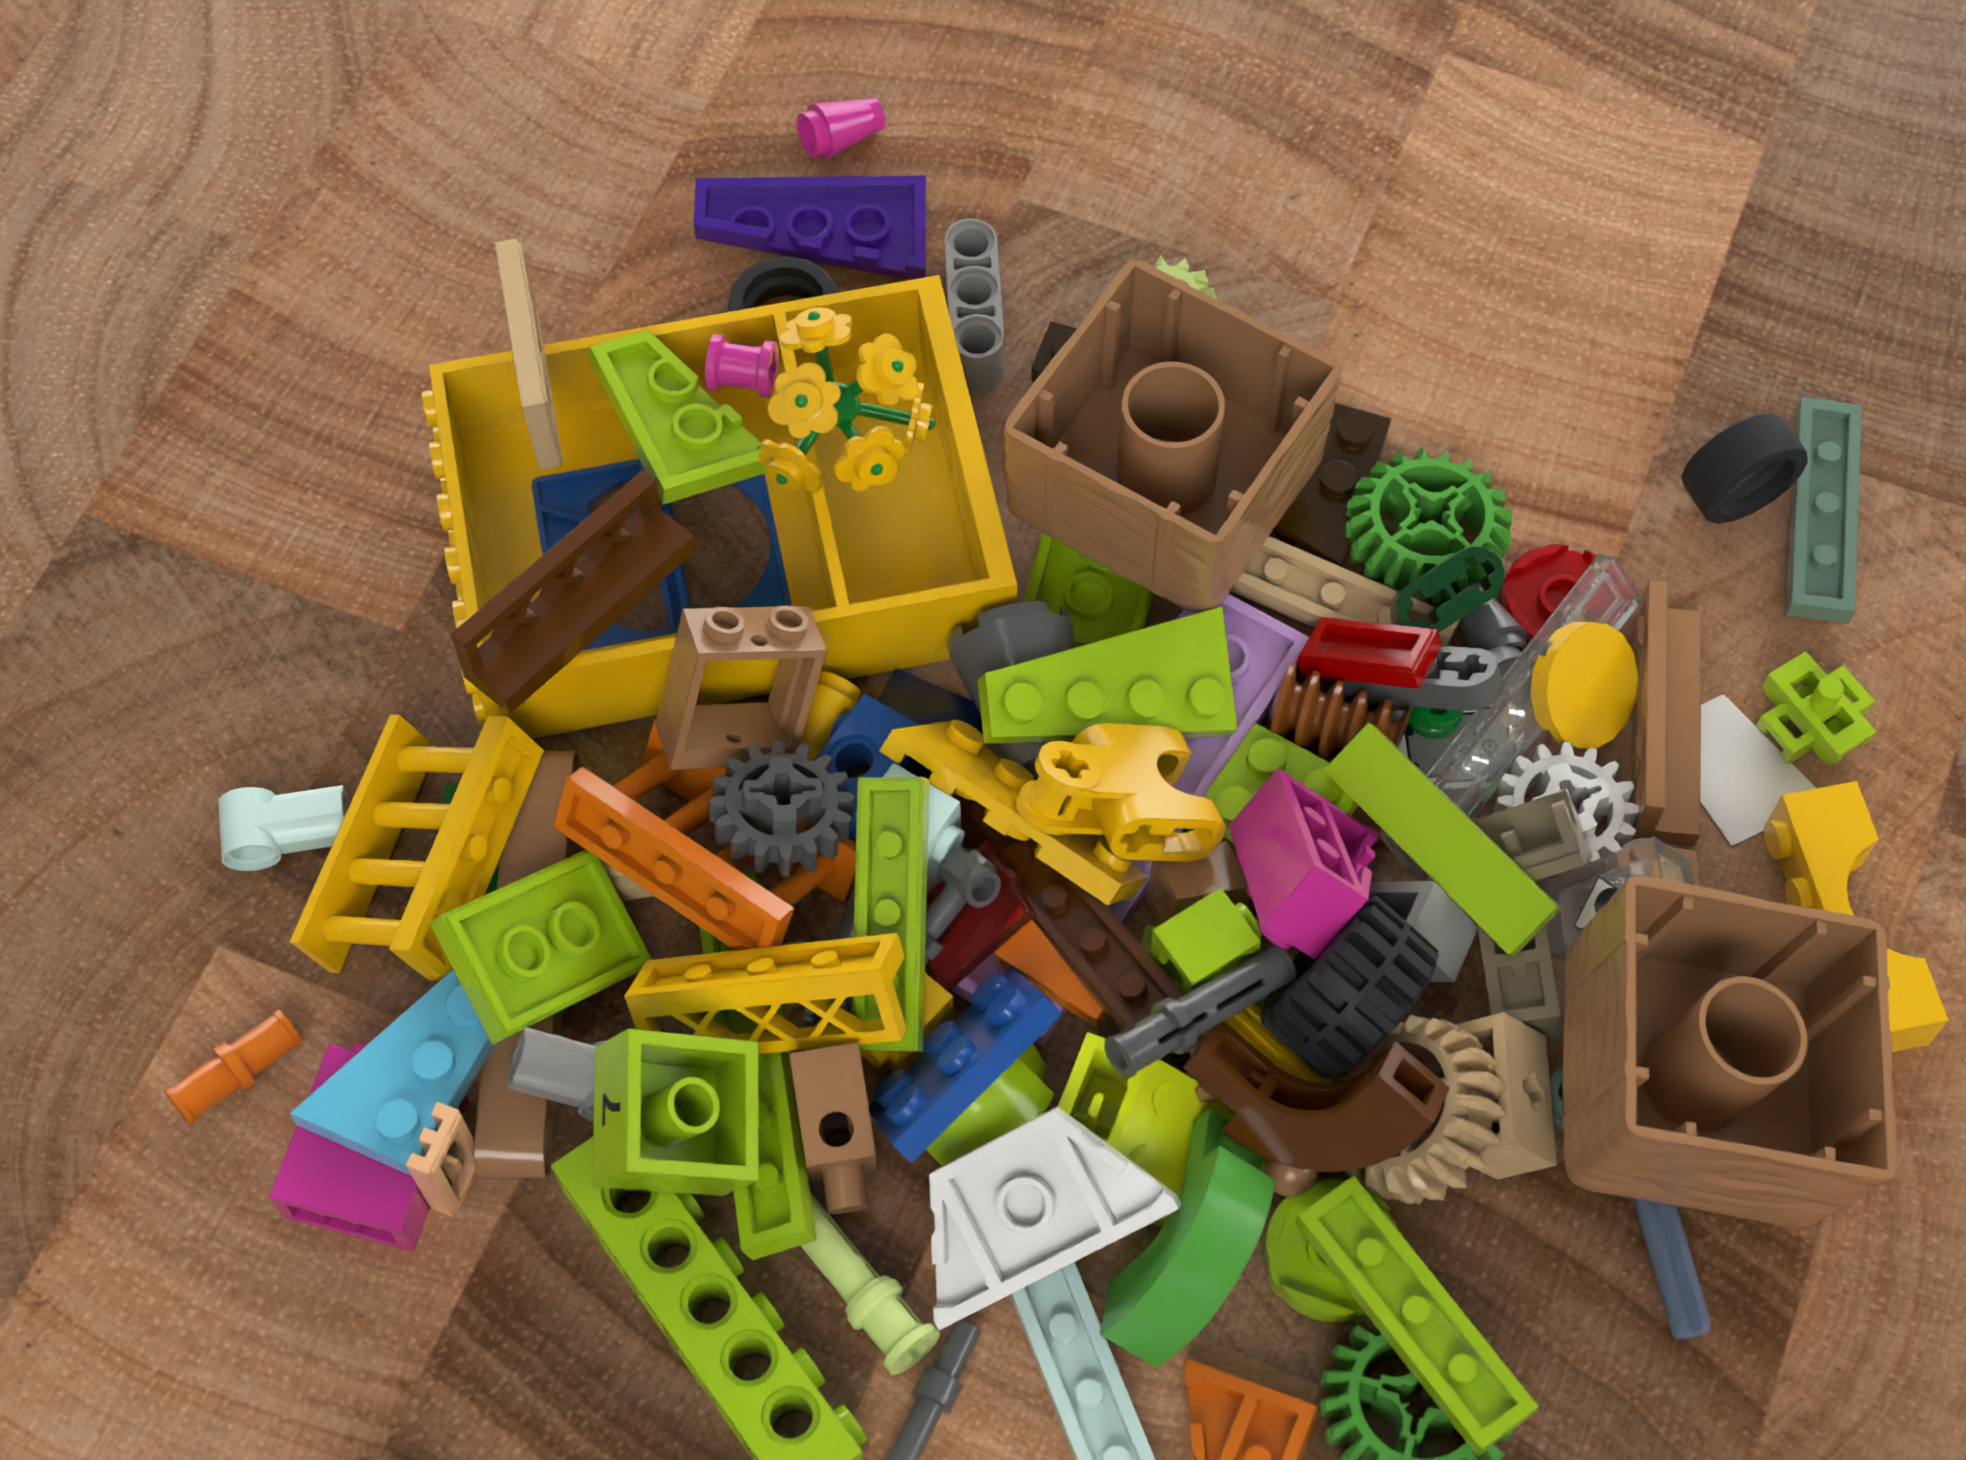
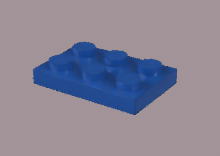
[869,966,1062,1163]

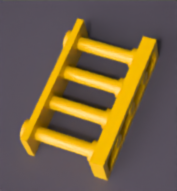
[290,715,544,981]

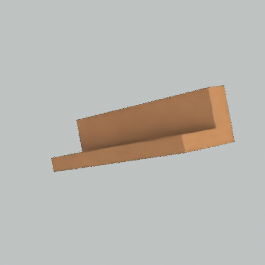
[1630,580,1701,846]

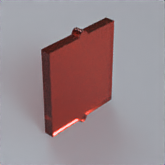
[926,840,1036,991]

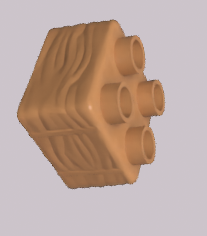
[1004,259,1342,613]
[1563,875,1897,1228]

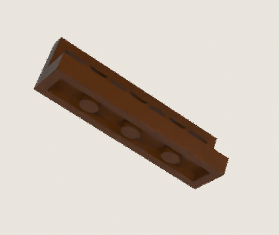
[450,470,697,714]

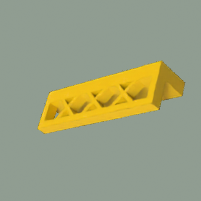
[624,933,907,1054]

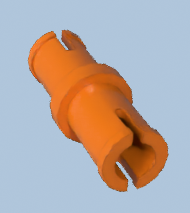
[164,1009,303,1125]

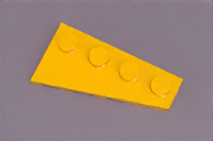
[879,720,1148,905]

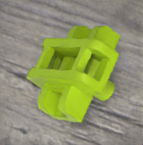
[1756,651,1877,766]

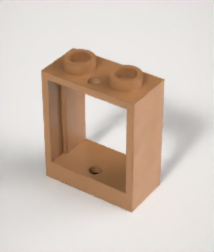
[656,606,827,770]

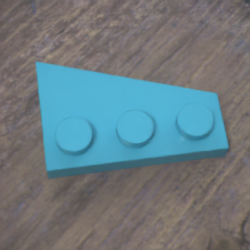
[290,970,495,1176]

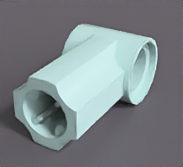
[218,785,349,871]

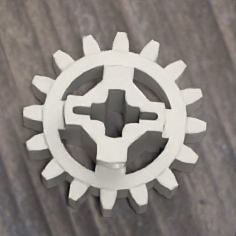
[1493,742,1639,881]

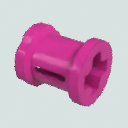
[705,334,779,397]

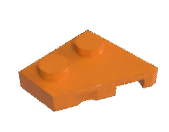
[1184,1359,1319,1460]

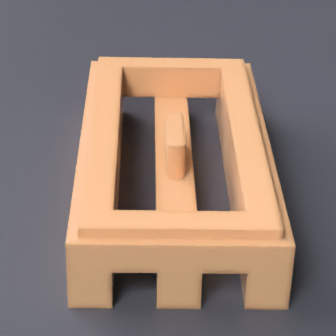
[406,1102,476,1217]

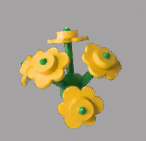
[758,307,936,493]

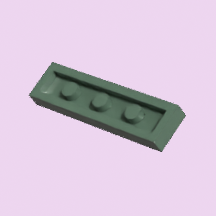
[1786,397,1862,624]

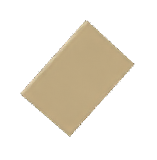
[495,239,564,470]

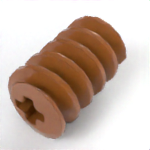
[1269,662,1412,761]

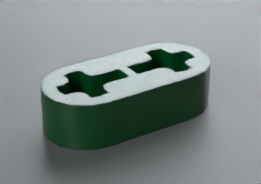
[1390,546,1505,633]

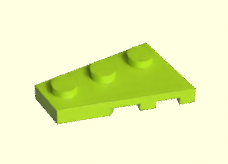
[589,330,767,505]

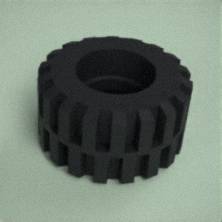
[1260,894,1439,1079]

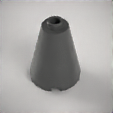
[947,601,1074,780]

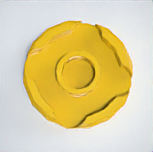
[1530,621,1638,749]

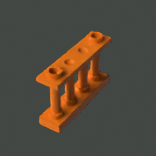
[553,718,856,951]

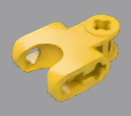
[1015,723,1226,862]

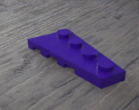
[694,176,926,280]

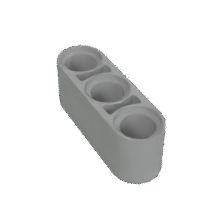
[944,218,1004,392]

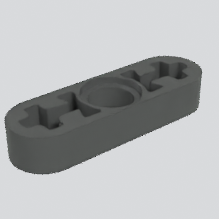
[1324,646,1503,711]

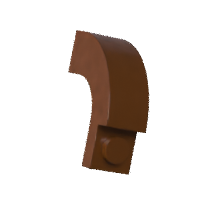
[1183,1021,1450,1172]

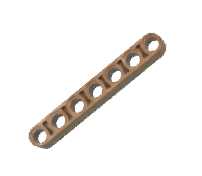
[474,750,580,1179]

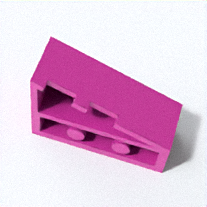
[1228,768,1378,959]

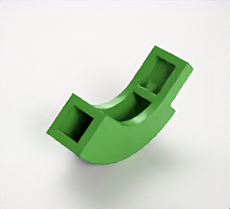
[1100,1108,1276,1368]

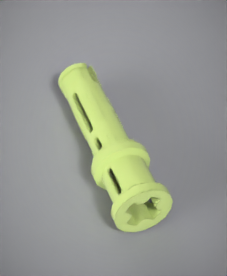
[800,1188,940,1375]

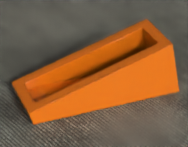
[991,908,1106,1030]

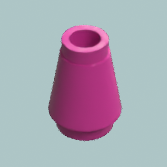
[797,97,885,159]

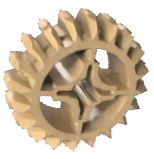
[1334,1014,1507,1205]

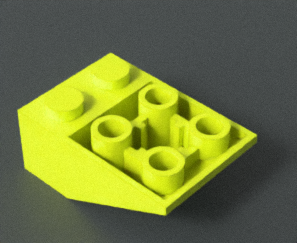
[1058,1032,1264,1227]

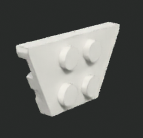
[930,1106,1182,1330]

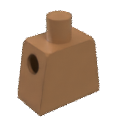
[789,1042,877,1214]

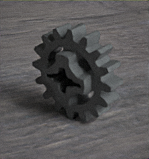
[709,740,854,877]

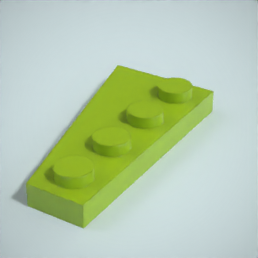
[978,607,1237,744]

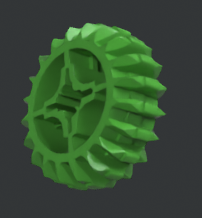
[1345,447,1513,607]
[1318,1324,1513,1460]

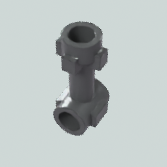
[925,848,1001,965]

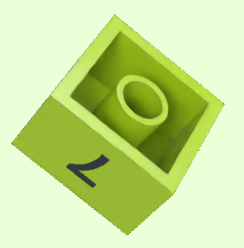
[593,1029,759,1196]

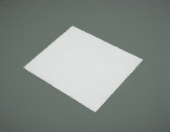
[1700,694,1817,846]

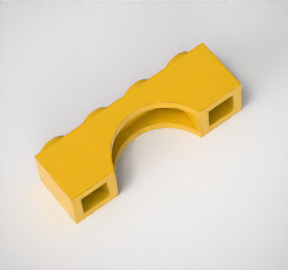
[1764,781,1949,1052]

